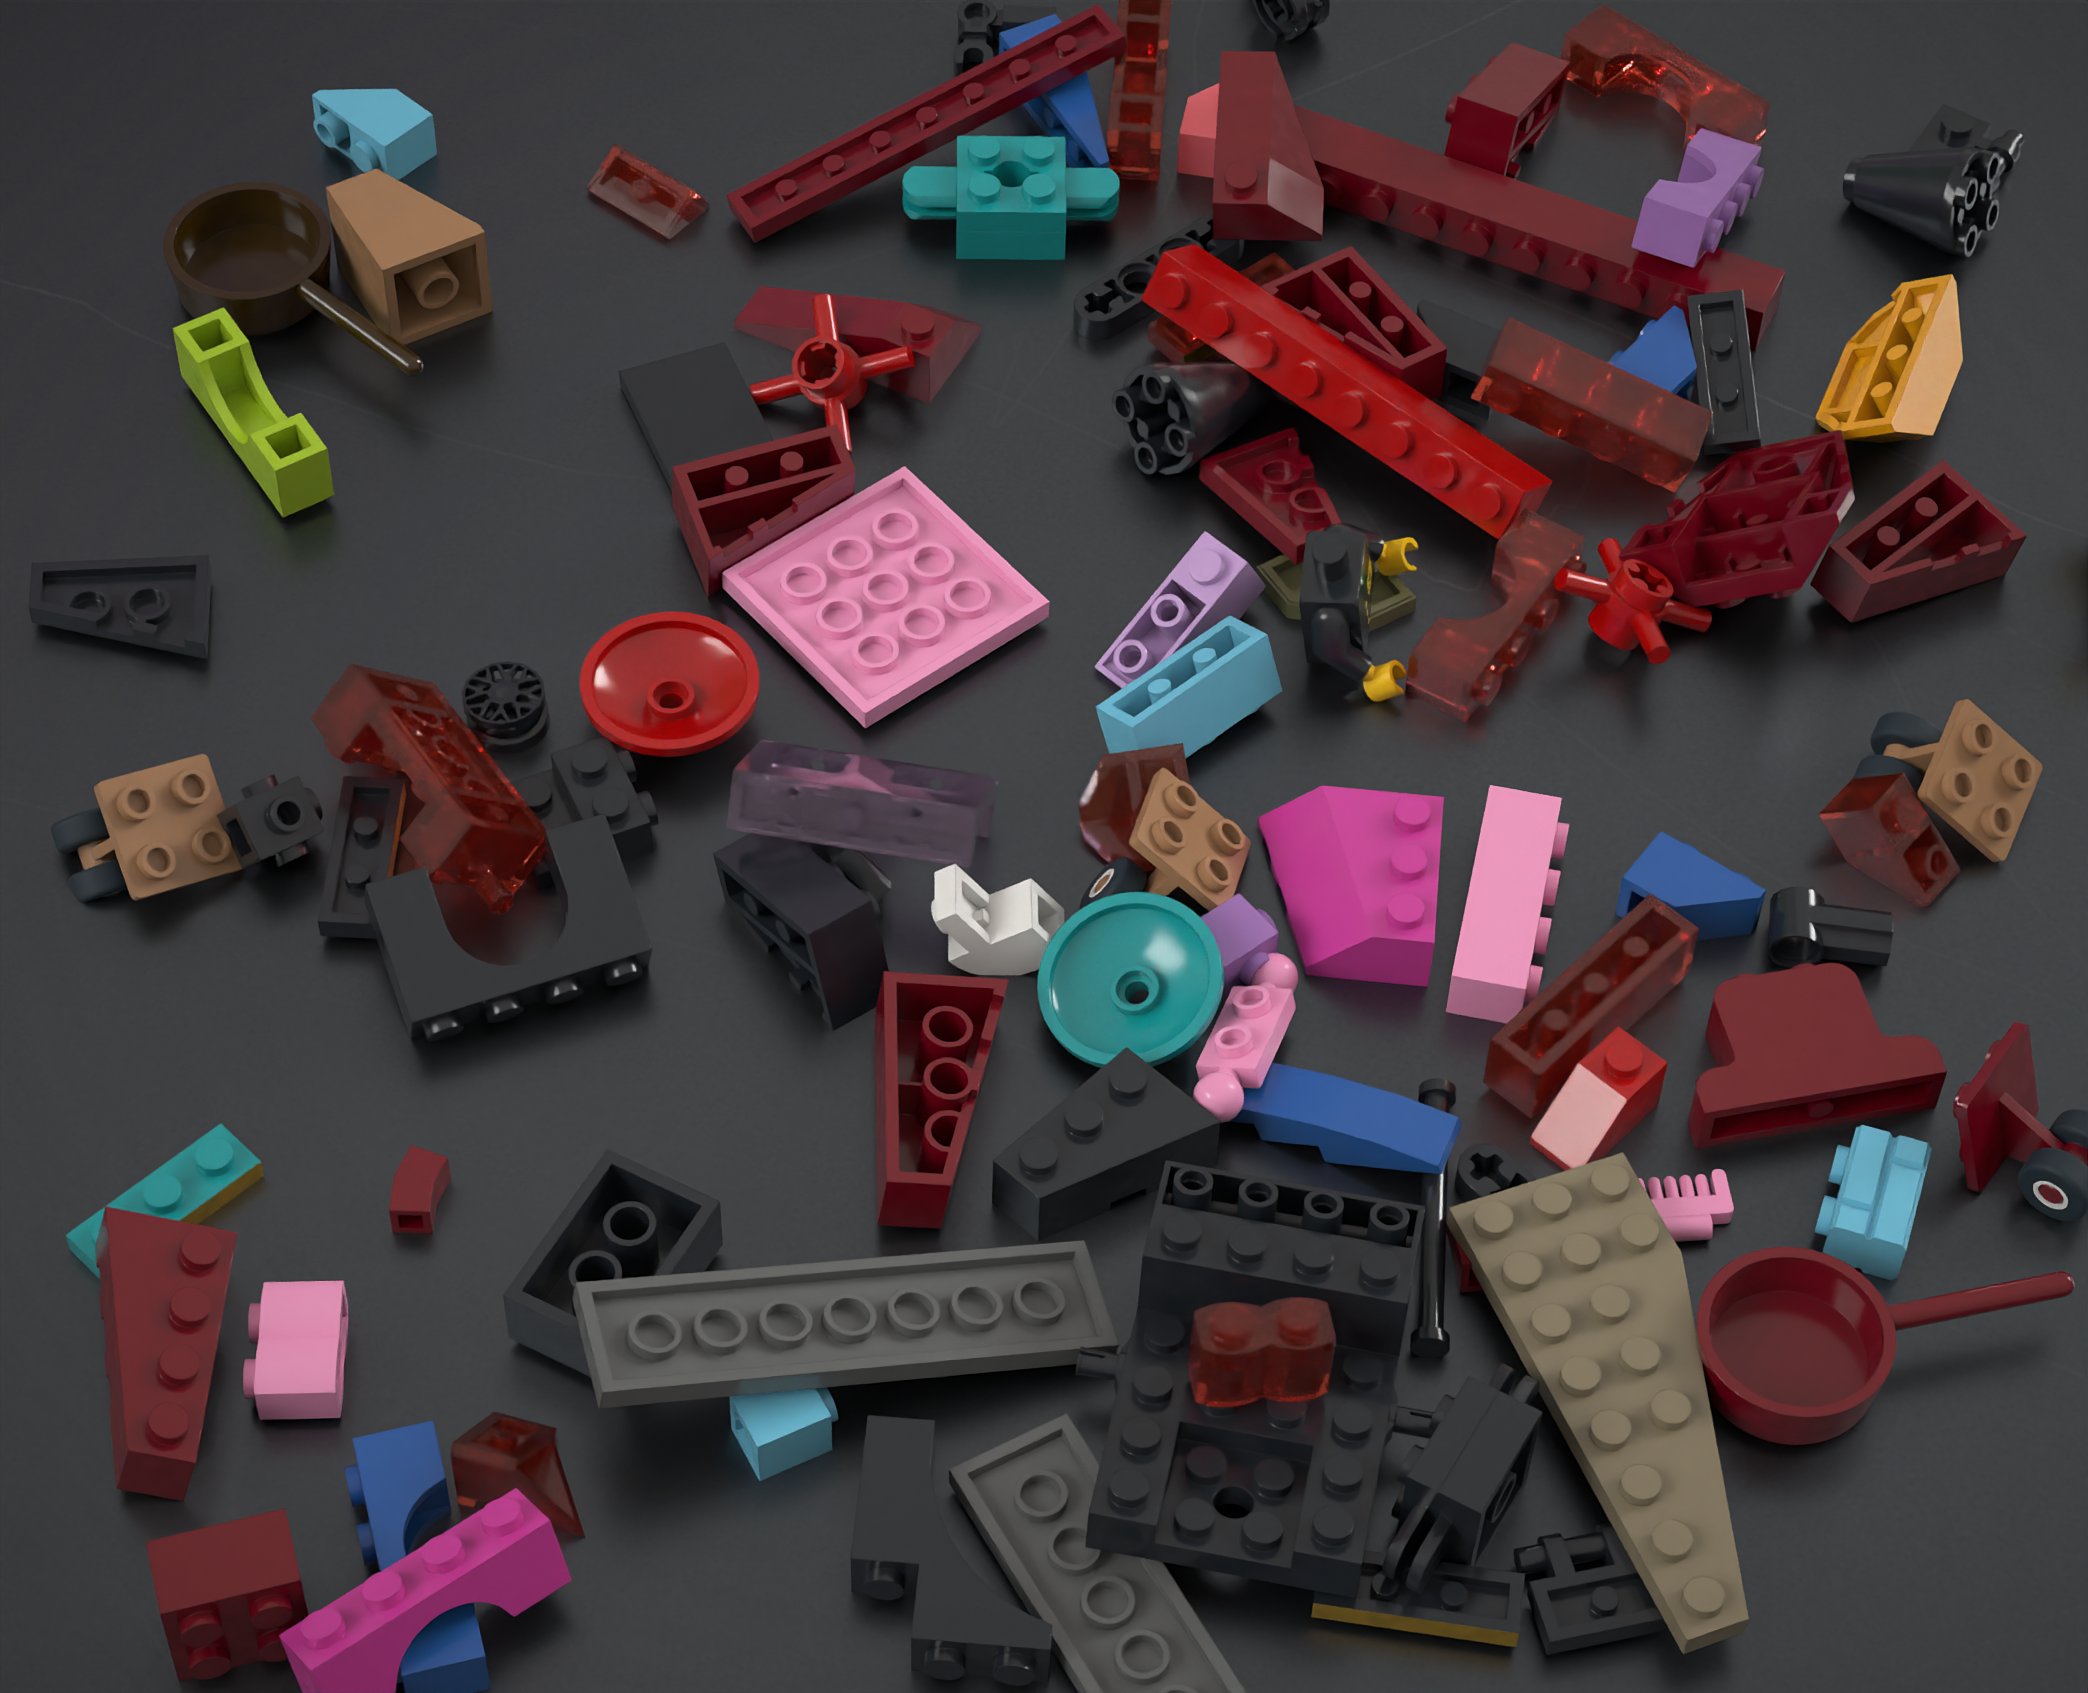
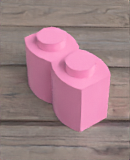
[243,1281,348,1420]

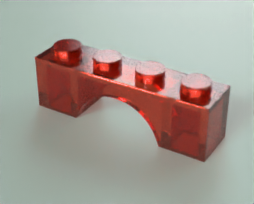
[1107,0,1172,181]
[1561,4,1771,150]
[1405,508,1587,722]

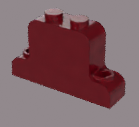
[1687,963,1947,1149]

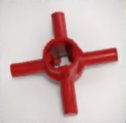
[750,294,915,455]
[1554,538,1712,664]

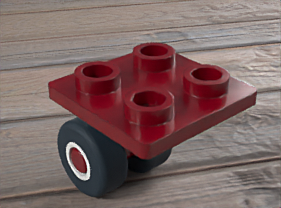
[1953,1021,2088,1221]

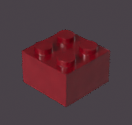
[146,1508,309,1681]

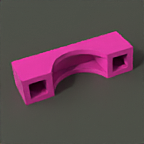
[279,1488,572,1693]

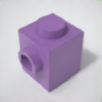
[1200,893,1279,1005]

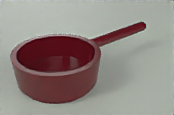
[1696,1247,2075,1445]

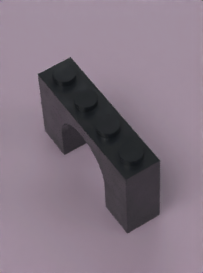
[365,813,653,1041]

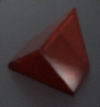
[450,1412,585,1538]

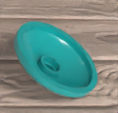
[1037,892,1224,1068]

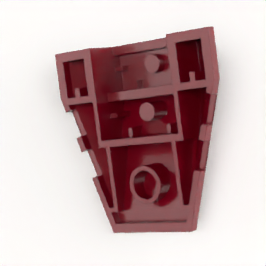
[1619,430,1855,609]

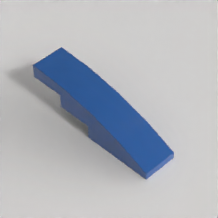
[1192,1062,1462,1174]

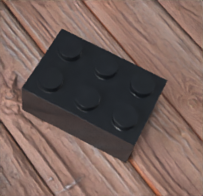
[503,1149,723,1377]

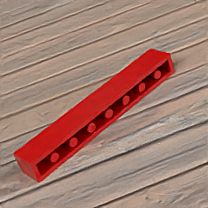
[1141,244,1553,540]

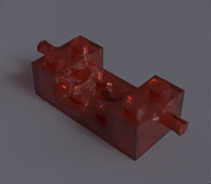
[311,664,547,915]

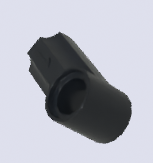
[1768,887,1894,969]

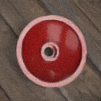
[580,612,760,757]

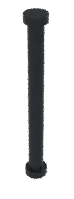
[1410,1078,1456,1359]

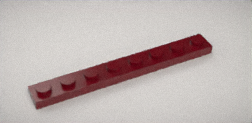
[726,4,1127,243]

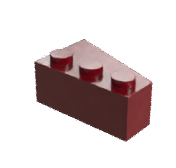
[1444,42,1571,179]
[1260,246,1448,400]
[672,424,856,597]

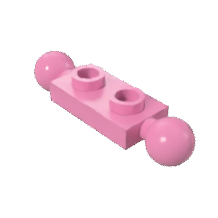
[1193,953,1298,1123]

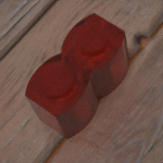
[1188,1297,1336,1407]

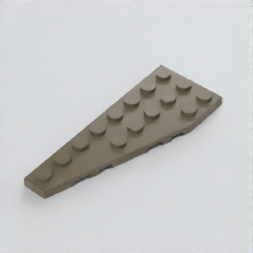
[1446,1152,1749,1654]

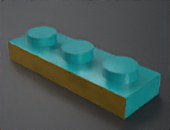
[66,1123,264,1279]

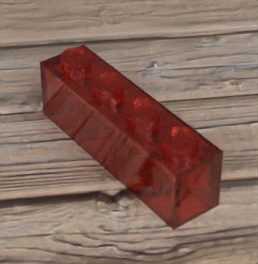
[1471,317,1713,493]
[1483,894,1699,1118]

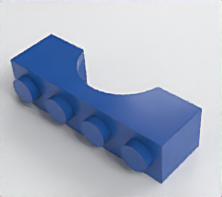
[344,1420,491,1693]

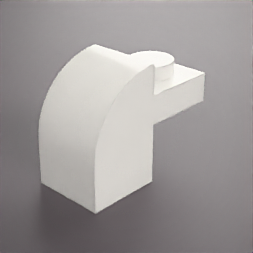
[931,864,1064,975]

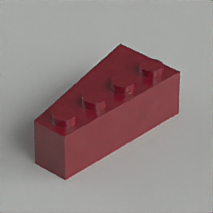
[874,971,1009,1229]
[95,1207,238,1501]

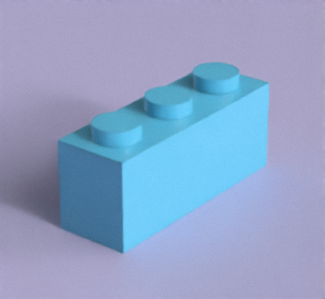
[1095,615,1283,784]

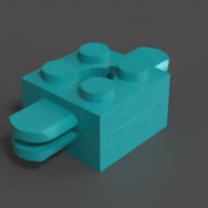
[902,135,1120,260]

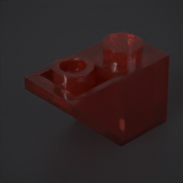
[1819,773,1960,907]

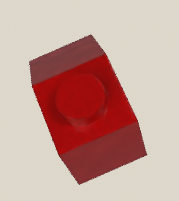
[1529,1026,1668,1171]

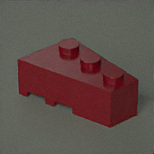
[1810,460,2027,623]

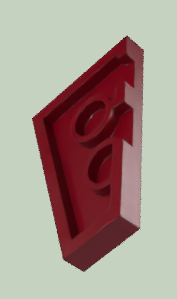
[1199,427,1342,565]

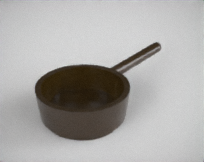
[163,182,424,377]

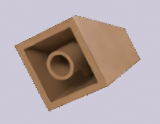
[326,169,493,345]

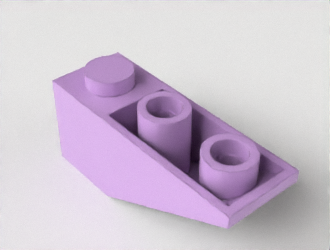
[1094,531,1266,688]

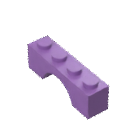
[1631,128,1764,268]

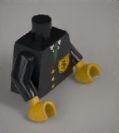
[1299,523,1418,702]

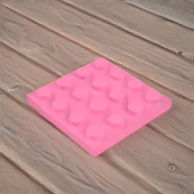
[722,466,1050,728]

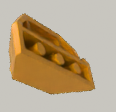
[1815,274,1963,443]

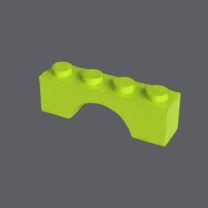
[173,307,334,518]

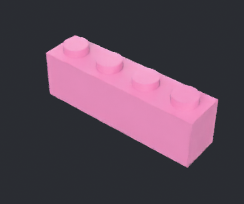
[1446,785,1569,1026]

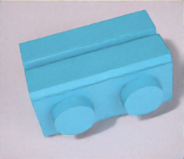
[1815,1125,1932,1281]

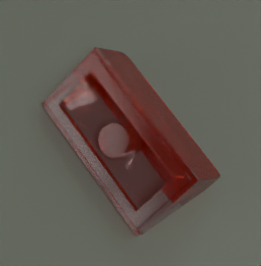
[586,143,709,240]

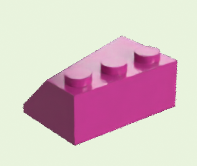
[1257,785,1444,987]

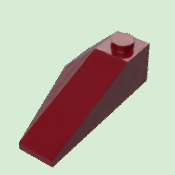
[1212,51,1324,241]
[734,286,981,404]

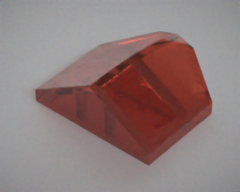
[1078,743,1190,872]

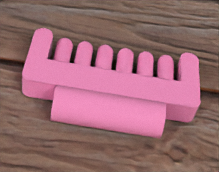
[1638,1169,1734,1242]

